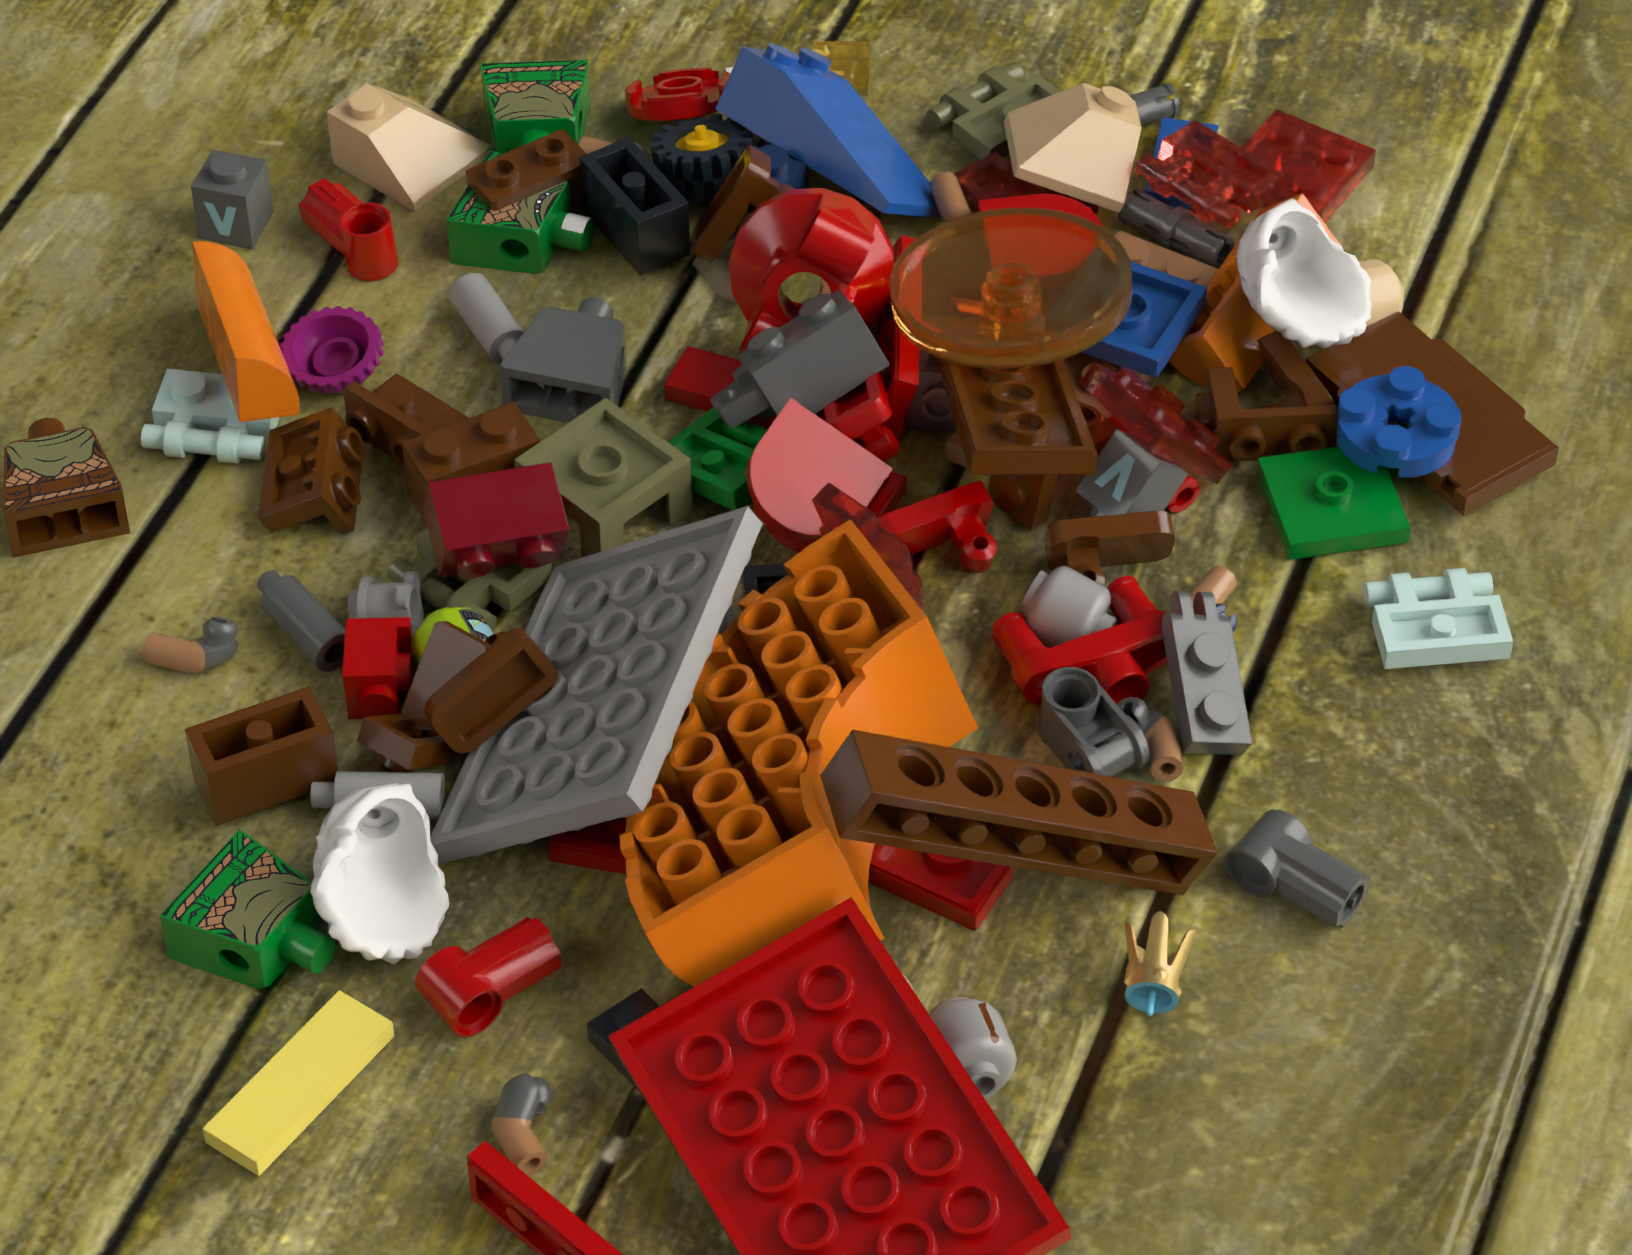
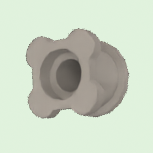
[348,571,424,637]

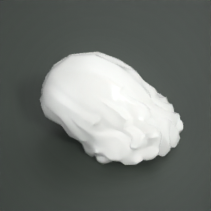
[1236,198,1372,348]
[310,783,449,964]

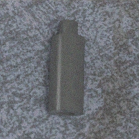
[257,570,345,672]

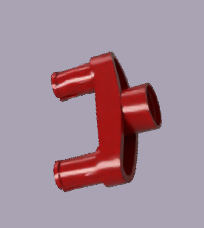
[991,575,1167,705]

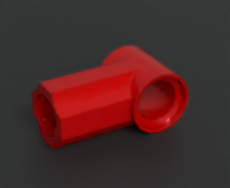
[299,178,399,281]
[415,917,562,1037]

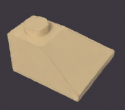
[327,83,493,212]
[1004,83,1142,213]

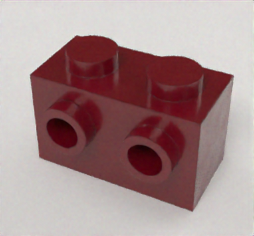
[423,462,570,579]

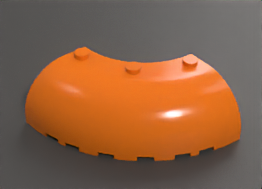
[620,519,978,987]

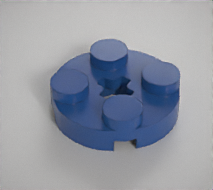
[1336,366,1462,478]

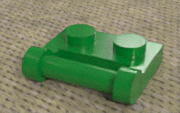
[668,407,768,510]

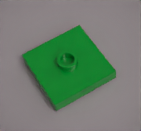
[1256,446,1411,560]

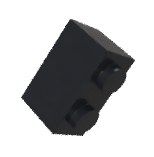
[579,137,690,276]

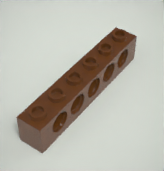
[820,729,1217,895]

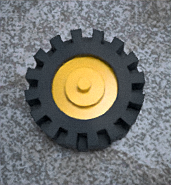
[650,113,754,203]

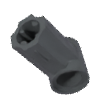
[1225,809,1370,928]

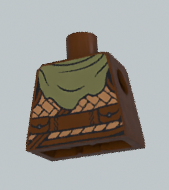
[3,418,130,558]

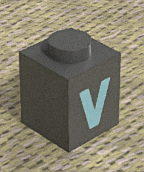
[191,150,273,249]
[1075,429,1188,517]

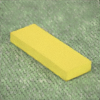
[203,990,395,1176]

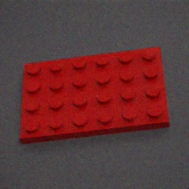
[608,897,1072,1255]

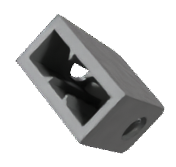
[500,298,626,423]

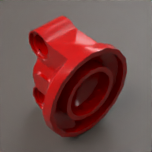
[729,188,896,355]

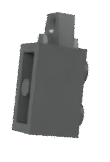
[710,290,890,429]

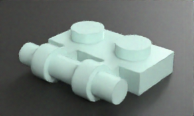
[141,368,280,464]
[1363,568,1513,669]

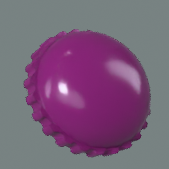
[280,306,384,394]

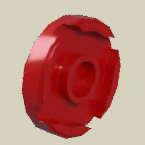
[624,68,731,121]

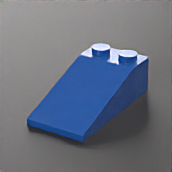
[715,43,942,218]

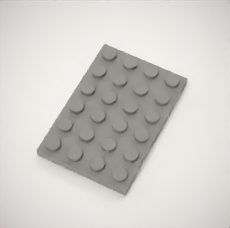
[430,506,763,864]

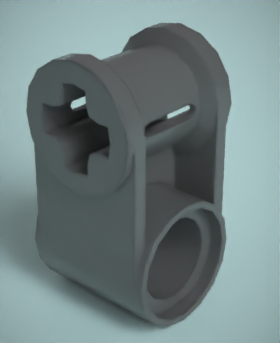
[1038,667,1150,777]

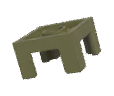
[515,398,693,557]

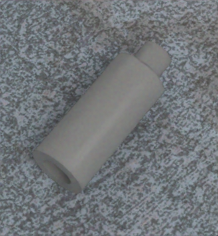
[449,273,524,364]
[311,771,445,821]

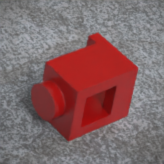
[342,617,415,719]

